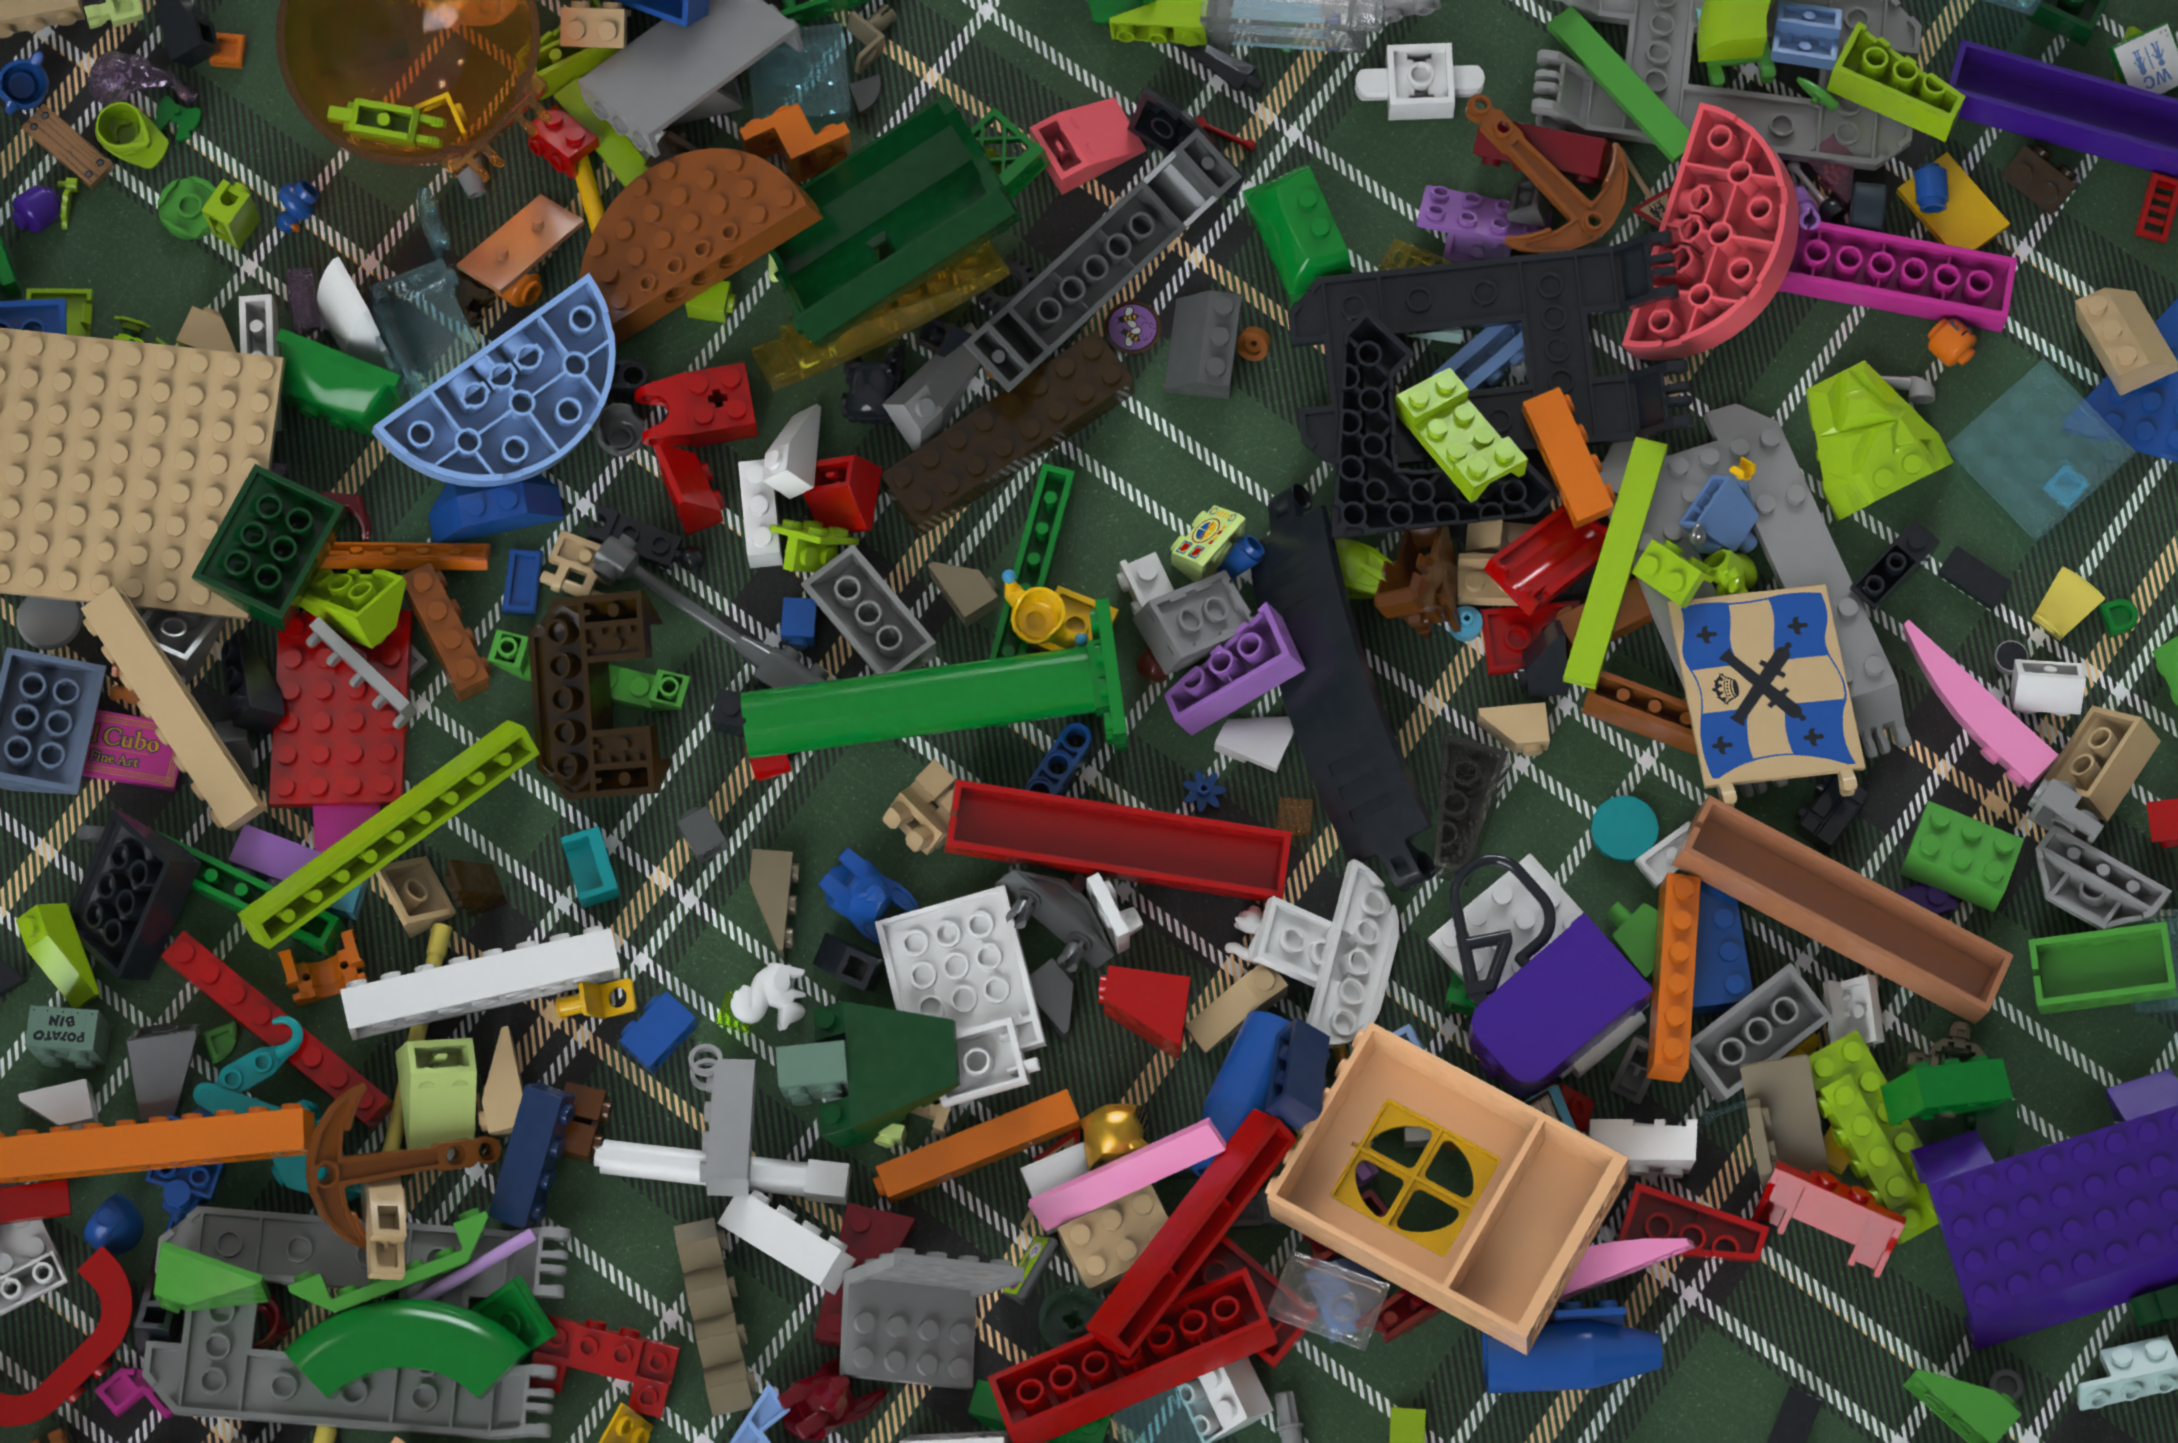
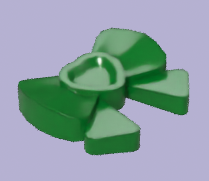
[152,96,203,142]

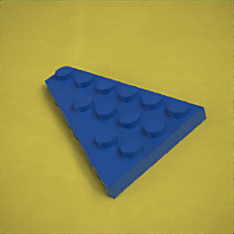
[2061,298,2178,462]

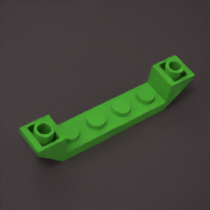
[487,629,691,712]
[287,1208,490,1314]

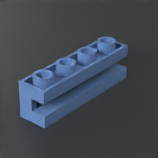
[1431,323,1525,390]

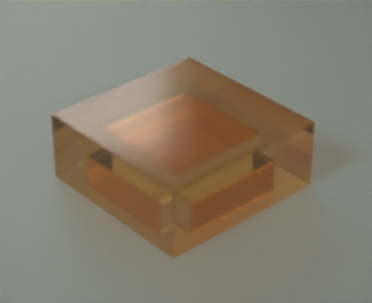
[1277,797,1313,836]

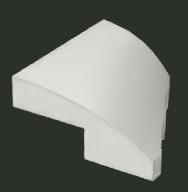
[1214,716,1295,772]

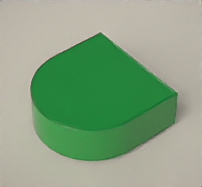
[2098,599,2139,638]

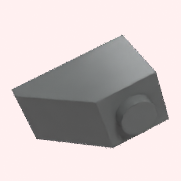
[1030,958,1074,1042]

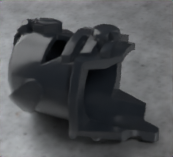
[841,338,908,425]

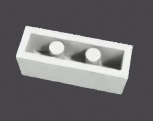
[738,459,783,568]

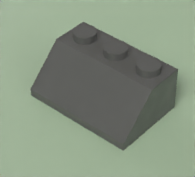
[1164,290,1242,400]

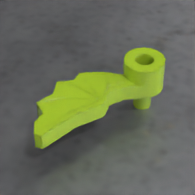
[57,177,80,230]

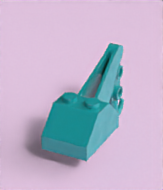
[193,1016,361,1203]

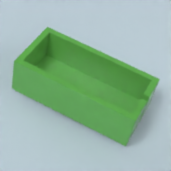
[2028,921,2178,1015]

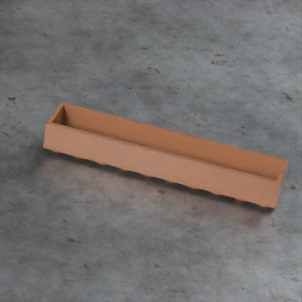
[1672,795,2013,1024]

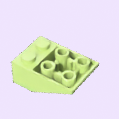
[395,1038,477,1149]

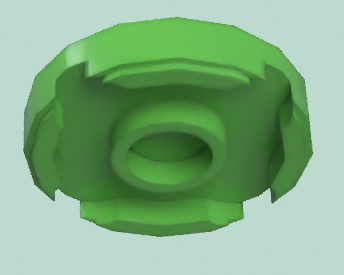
[158,176,216,240]

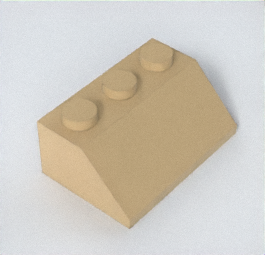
[2075,287,2178,396]
[2040,705,2161,821]

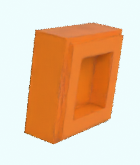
[209,32,247,69]

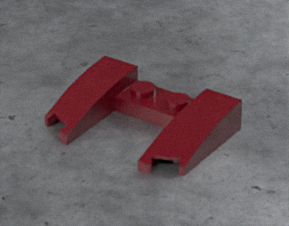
[1302,1188,1443,1344]

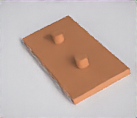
[457,194,585,295]

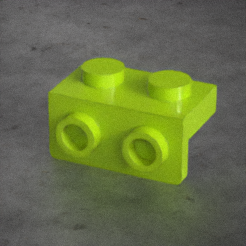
[1631,539,1715,608]

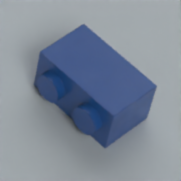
[619,991,699,1075]

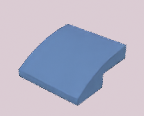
[1770,0,1842,70]

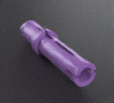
[1793,182,1820,230]

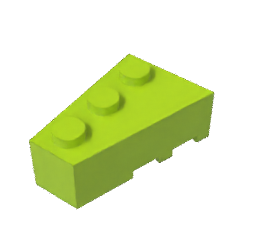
[520,0,621,101]

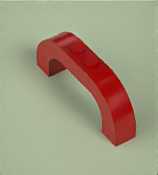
[0,1246,135,1426]

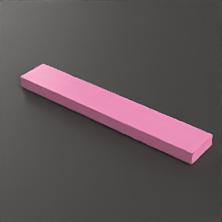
[1028,1117,1226,1231]

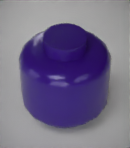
[11,185,61,234]

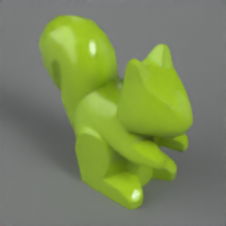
[1704,549,1758,596]

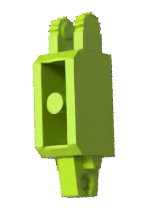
[327,98,447,149]

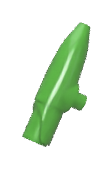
[1796,77,1840,112]

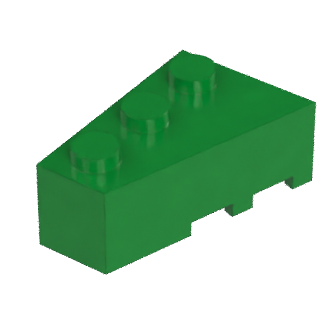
[1880,1055,2013,1127]

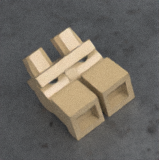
[883,758,956,855]

